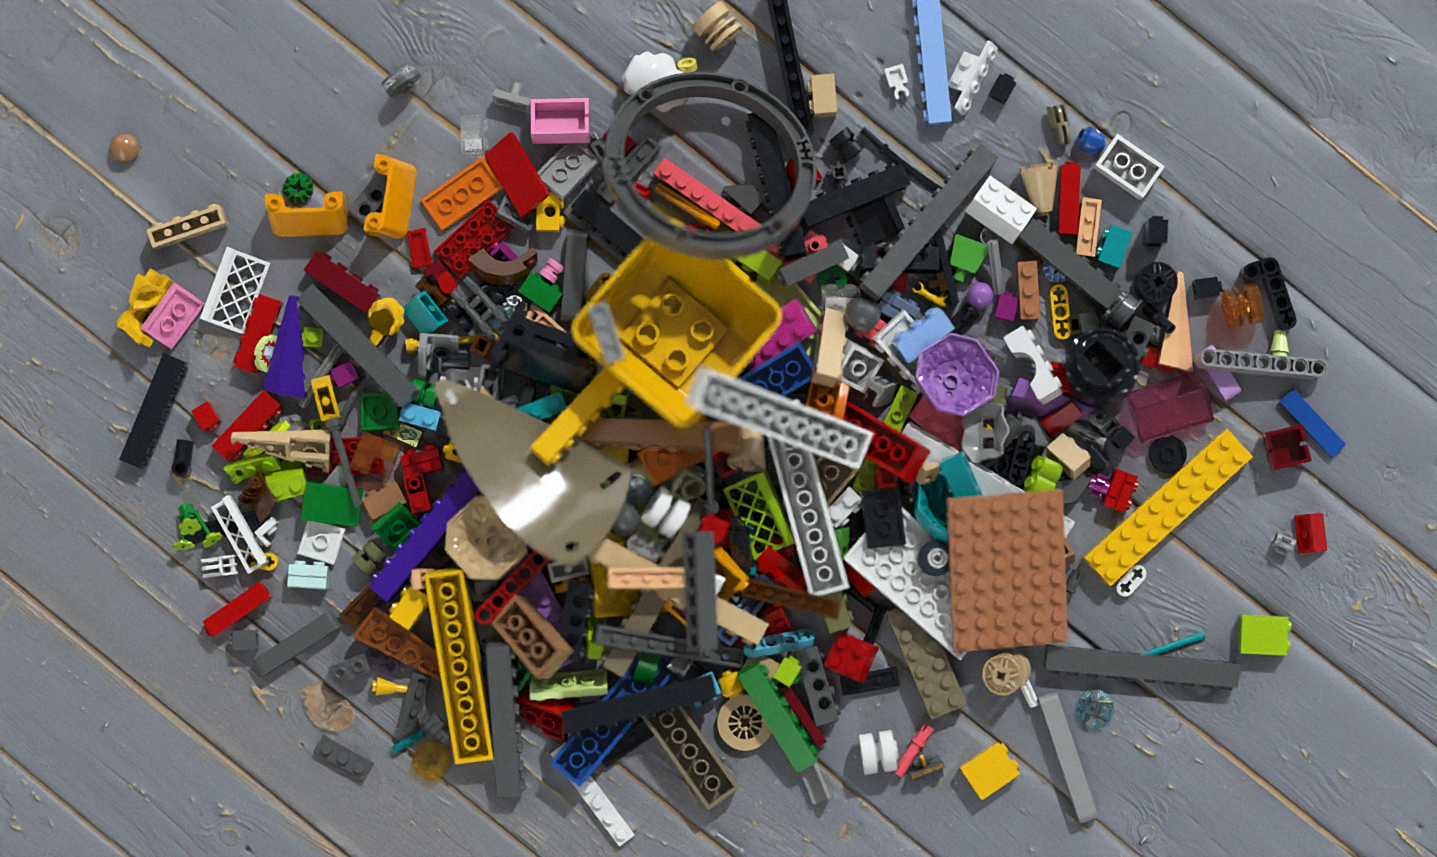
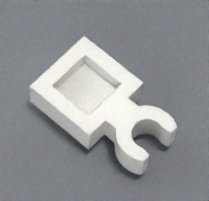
[884,64,909,100]

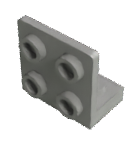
[418,333,459,378]

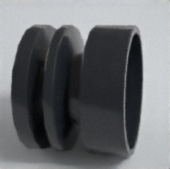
[1134,262,1178,304]

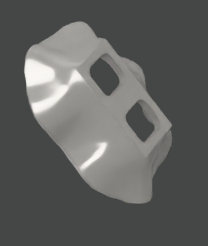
[961,402,1010,464]

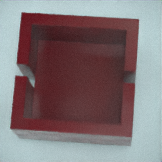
[1261,424,1312,471]

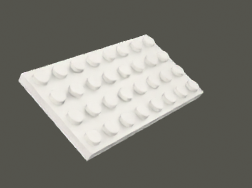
[843,508,968,660]

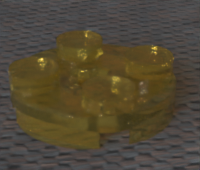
[412,741,451,780]

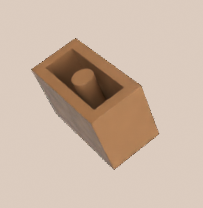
[362,481,409,520]

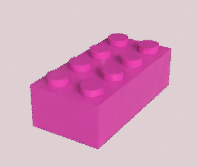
[746,299,818,372]

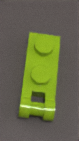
[224,453,281,484]

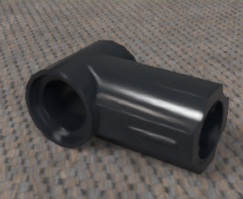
[432,347,471,372]
[171,439,194,478]

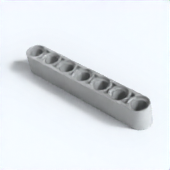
[1194,349,1327,380]
[1038,691,1098,824]

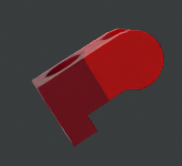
[423,259,458,295]

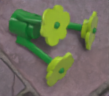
[172,503,223,550]

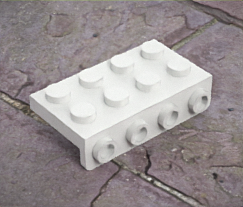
[872,309,922,394]

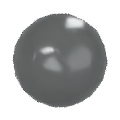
[846,297,880,331]
[609,503,640,537]

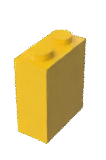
[959,741,1020,800]

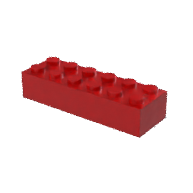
[843,401,931,484]

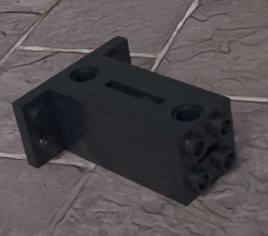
[488,301,598,394]

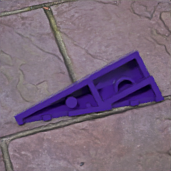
[263,295,307,398]

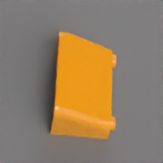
[363,154,417,239]
[265,191,349,237]
[663,544,749,626]

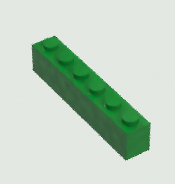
[738,660,819,773]

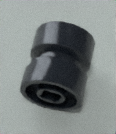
[829,127,865,163]

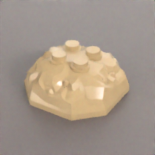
[445,496,528,580]

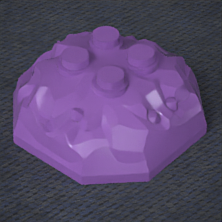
[915,333,999,417]

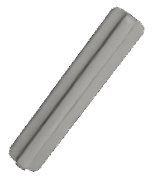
[987,240,1004,295]

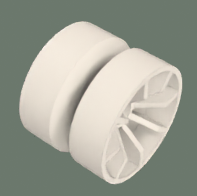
[641,486,691,538]
[859,730,899,775]

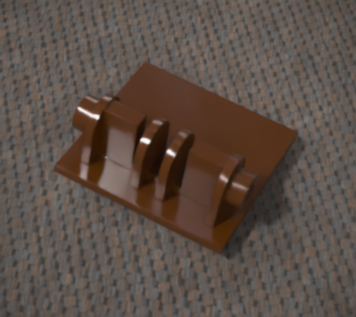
[238,471,277,524]

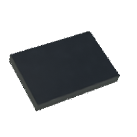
[860,487,906,549]

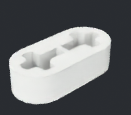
[1115,565,1147,596]

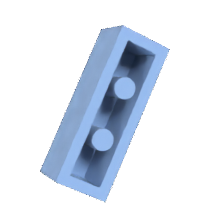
[891,307,955,363]

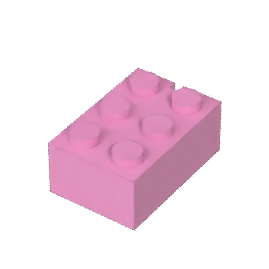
[531,98,590,144]

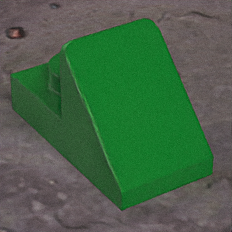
[633,652,661,685]

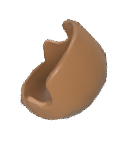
[109,134,140,162]

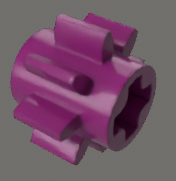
[1087,474,1110,498]

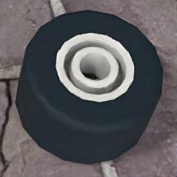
[917,541,949,576]

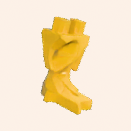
[116,268,173,348]

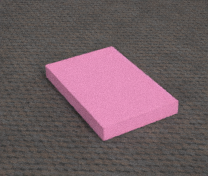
[140,282,205,350]

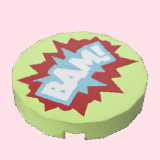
[254,334,278,373]

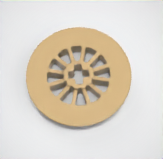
[717,695,771,751]

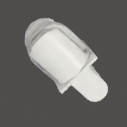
[200,555,238,578]

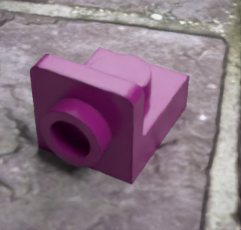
[489,241,518,261]

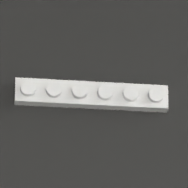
[550,742,635,847]

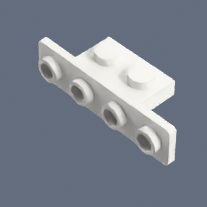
[948,40,998,115]

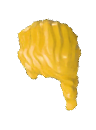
[368,297,404,346]

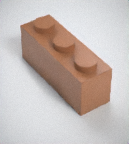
[1015,261,1040,321]

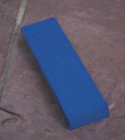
[1279,389,1346,458]

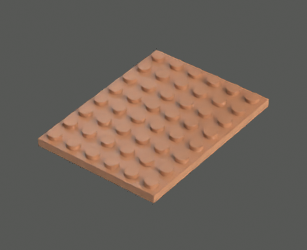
[947,489,1068,652]

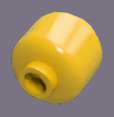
[717,669,745,699]

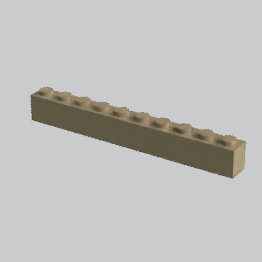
[600,497,715,677]

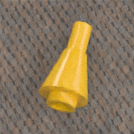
[371,677,408,696]

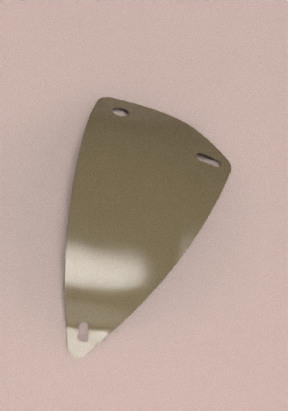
[435,379,632,565]

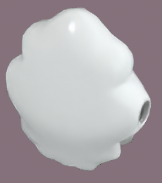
[622,51,688,113]

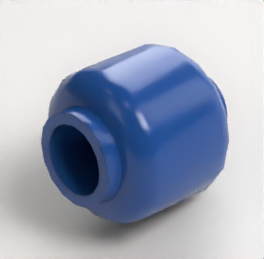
[1076,127,1106,155]

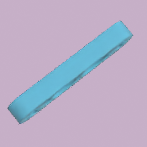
[744,629,816,658]

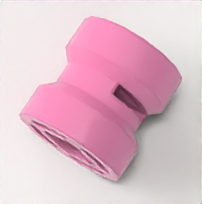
[539,258,565,284]

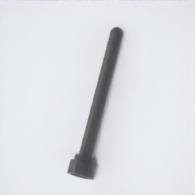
[324,417,361,508]
[703,426,719,514]

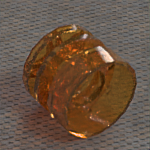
[1222,283,1264,329]

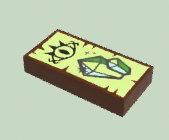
[381,421,425,449]

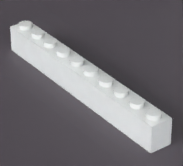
[902,421,1075,540]

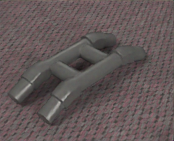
[450,276,508,341]

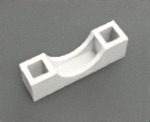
[1003,326,1063,405]

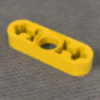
[1049,284,1071,340]

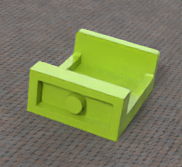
[1237,614,1291,656]

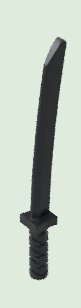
[860,127,942,192]

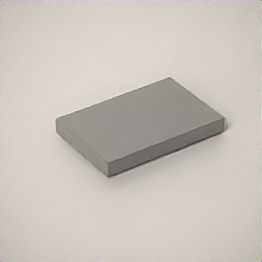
[537,143,601,201]

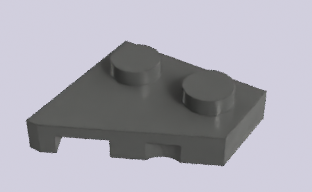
[495,192,536,234]

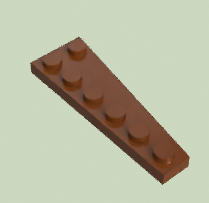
[352,605,442,682]

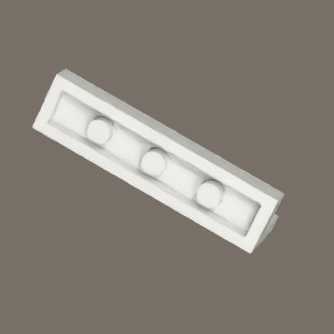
[211,495,269,574]

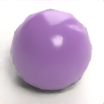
[967,282,993,308]

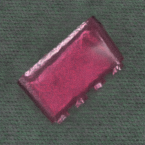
[1126,373,1214,443]

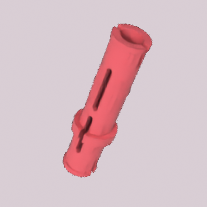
[893,723,934,777]

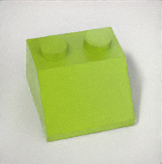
[265,460,308,502]

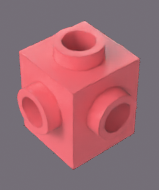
[804,230,828,256]

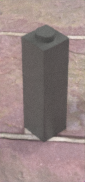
[776,241,849,288]

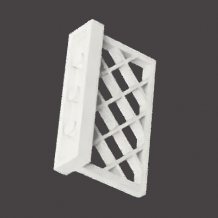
[200,247,270,334]

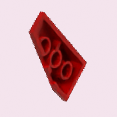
[516,690,576,743]

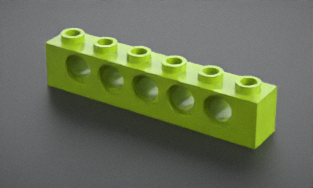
[851,385,918,495]

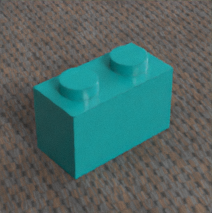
[1095,225,1133,270]
[403,291,449,334]

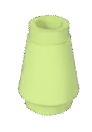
[1270,330,1289,356]

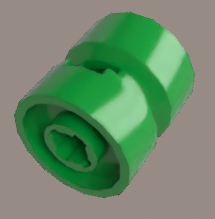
[411,378,438,409]

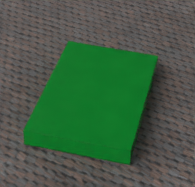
[300,482,364,527]

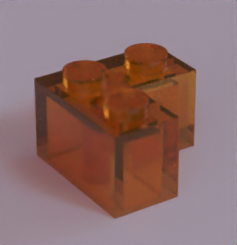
[349,431,402,475]

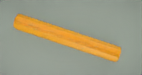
[655,183,721,230]

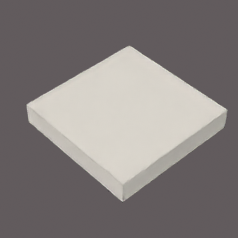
[297,521,346,565]

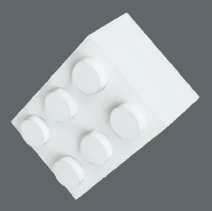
[1093,134,1165,200]
[965,176,1037,244]

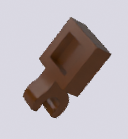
[415,277,448,308]

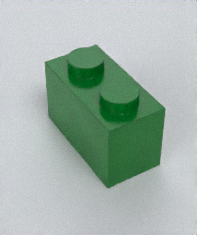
[518,272,563,314]

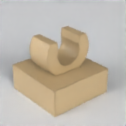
[916,460,940,485]

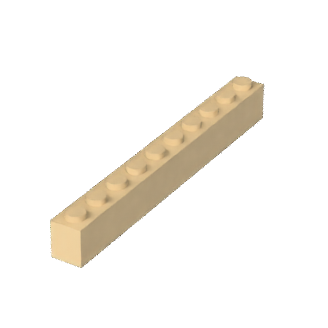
[587,538,769,646]

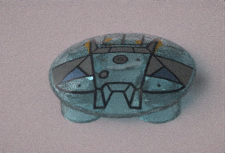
[1076,690,1114,728]

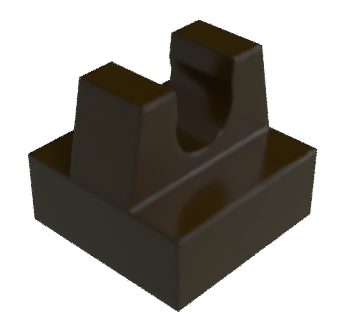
[927,272,948,294]

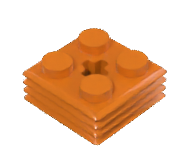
[806,382,850,420]

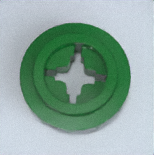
[283,173,314,203]
[817,265,847,295]

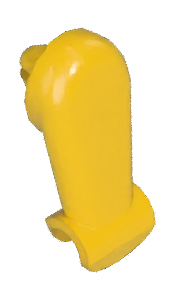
[912,281,948,309]

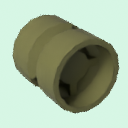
[351,539,388,575]

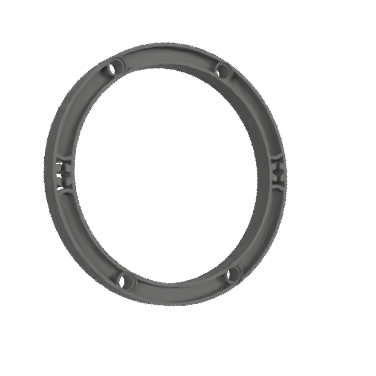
[603,72,816,260]

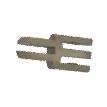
[1046,104,1071,146]

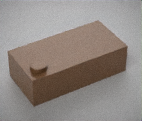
[491,595,573,679]

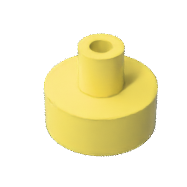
[677,58,698,73]

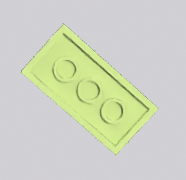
[530,668,608,701]

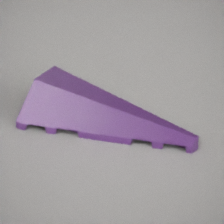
[1003,377,1095,420]

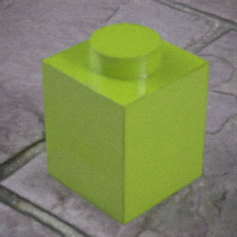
[773,656,801,687]

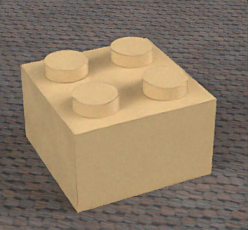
[807,73,837,119]

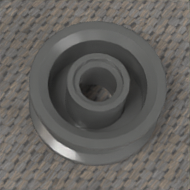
[1102,290,1143,331]

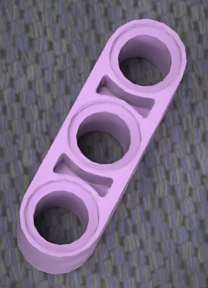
[1195,345,1241,402]

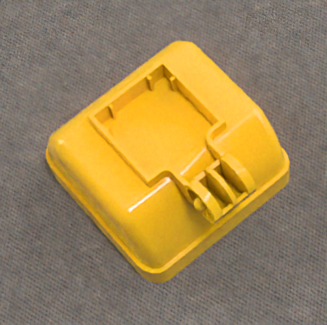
[573,219,781,429]

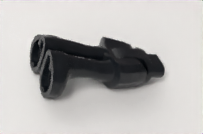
[446,282,513,334]

